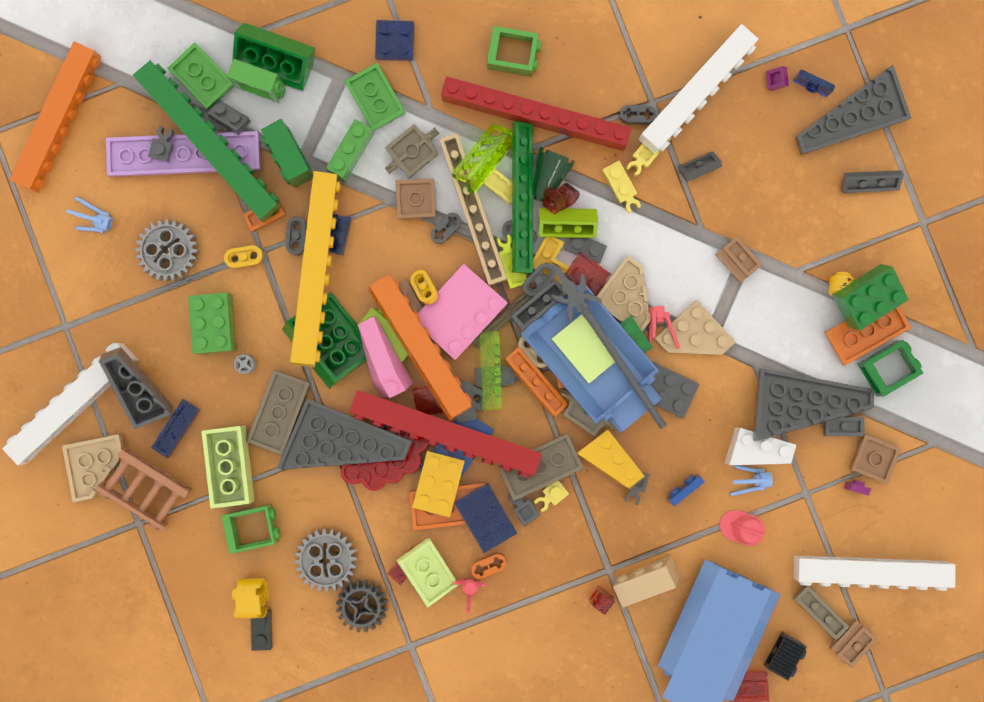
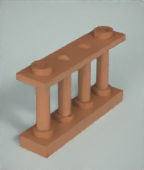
[95,447,192,531]

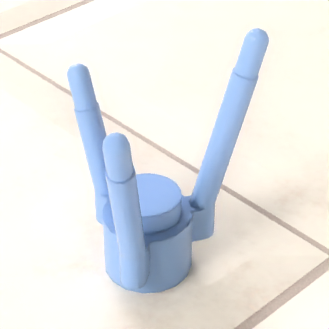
[66,197,113,234]
[730,465,773,496]

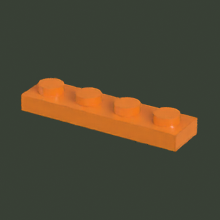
[503,346,568,417]

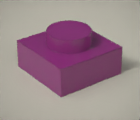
[766,66,789,91]
[844,479,871,496]

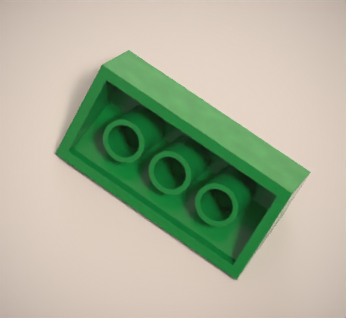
[232,23,315,91]

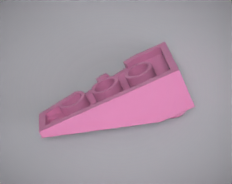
[358,316,414,399]

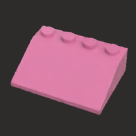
[418,264,507,360]

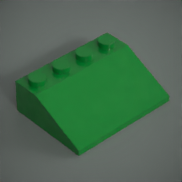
[282,292,367,389]

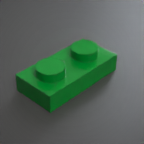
[619,316,653,353]

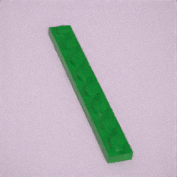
[512,121,533,274]

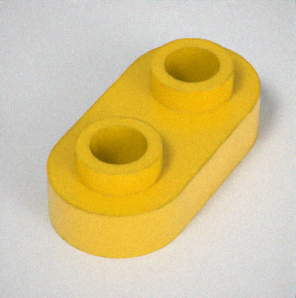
[224,245,264,269]
[410,270,438,305]

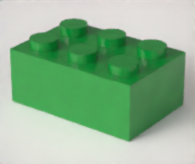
[261,119,313,188]
[832,264,909,331]

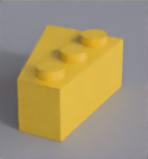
[577,430,645,490]

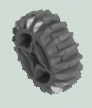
[336,579,388,632]

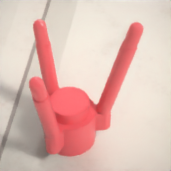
[648,306,680,349]
[453,578,486,614]

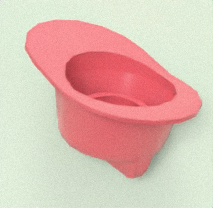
[720,510,765,546]

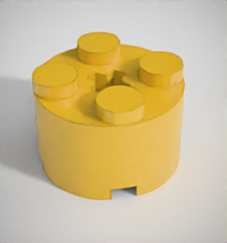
[232,578,269,619]

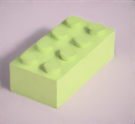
[202,425,255,509]

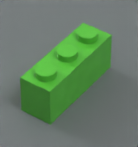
[326,119,374,182]

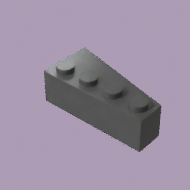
[99,347,173,429]

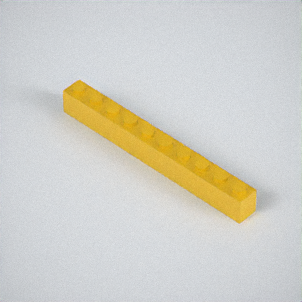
[290,171,340,367]

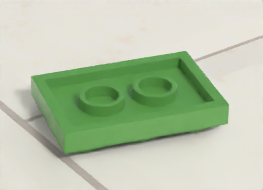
[168,42,234,111]
[344,63,406,132]

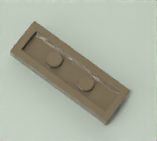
[793,585,849,641]

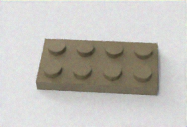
[246,370,311,455]
[498,434,584,501]

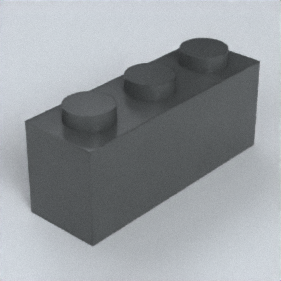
[511,278,567,331]

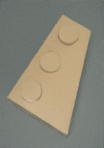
[613,555,680,608]

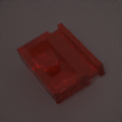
[565,252,611,296]
[412,386,444,415]
[729,671,769,702]

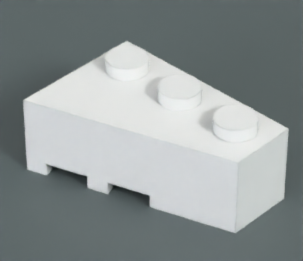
[724,427,796,465]

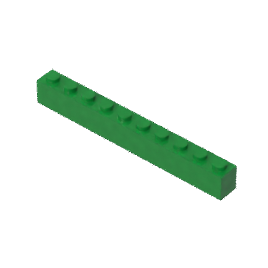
[133,60,281,222]

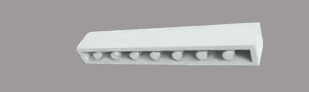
[638,24,758,154]
[2,342,138,465]
[793,555,955,591]

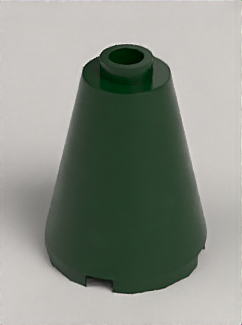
[533,147,575,203]

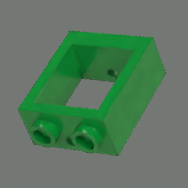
[857,340,923,397]

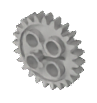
[135,219,199,282]
[294,528,358,592]

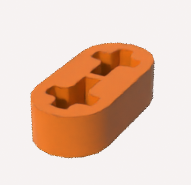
[471,552,506,579]

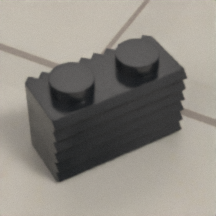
[764,631,807,680]

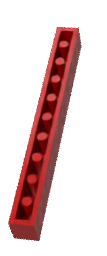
[441,76,632,151]
[349,390,542,478]

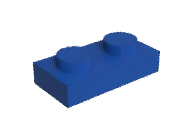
[667,475,704,506]

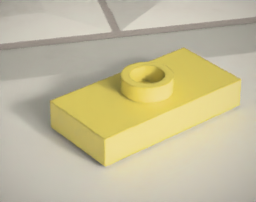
[480,166,512,205]

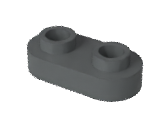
[286,217,307,256]
[523,262,556,296]

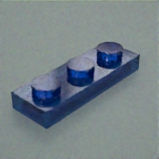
[151,399,201,458]

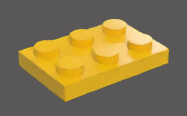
[412,451,465,517]

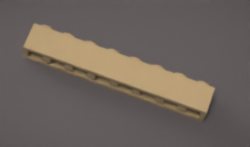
[439,133,507,287]

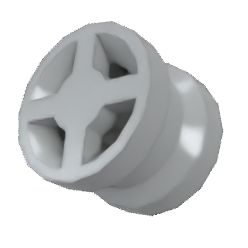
[234,355,257,374]

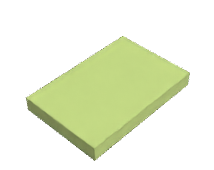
[552,314,615,384]
[396,537,458,608]

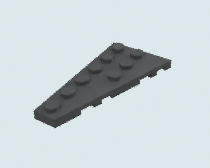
[795,65,911,155]

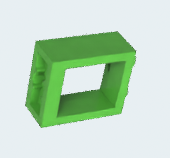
[487,26,541,77]
[227,59,286,103]
[221,504,280,554]

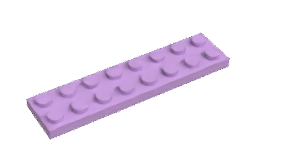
[106,131,261,177]

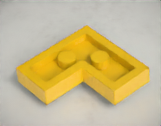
[533,237,572,285]

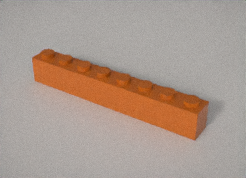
[9,41,102,193]
[368,274,472,421]

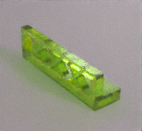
[452,124,513,194]
[480,331,502,410]

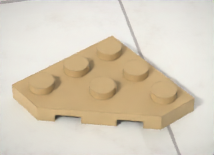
[597,255,651,331]
[654,300,736,355]
[62,434,124,502]

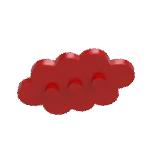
[341,426,430,491]

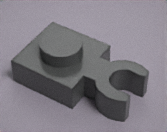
[148,126,174,163]
[625,472,649,505]
[508,496,541,526]

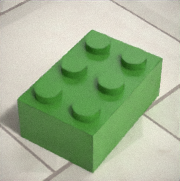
[188,292,237,354]

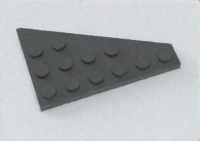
[753,368,874,441]
[277,399,413,470]

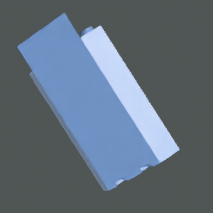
[521,285,662,433]
[658,559,781,702]

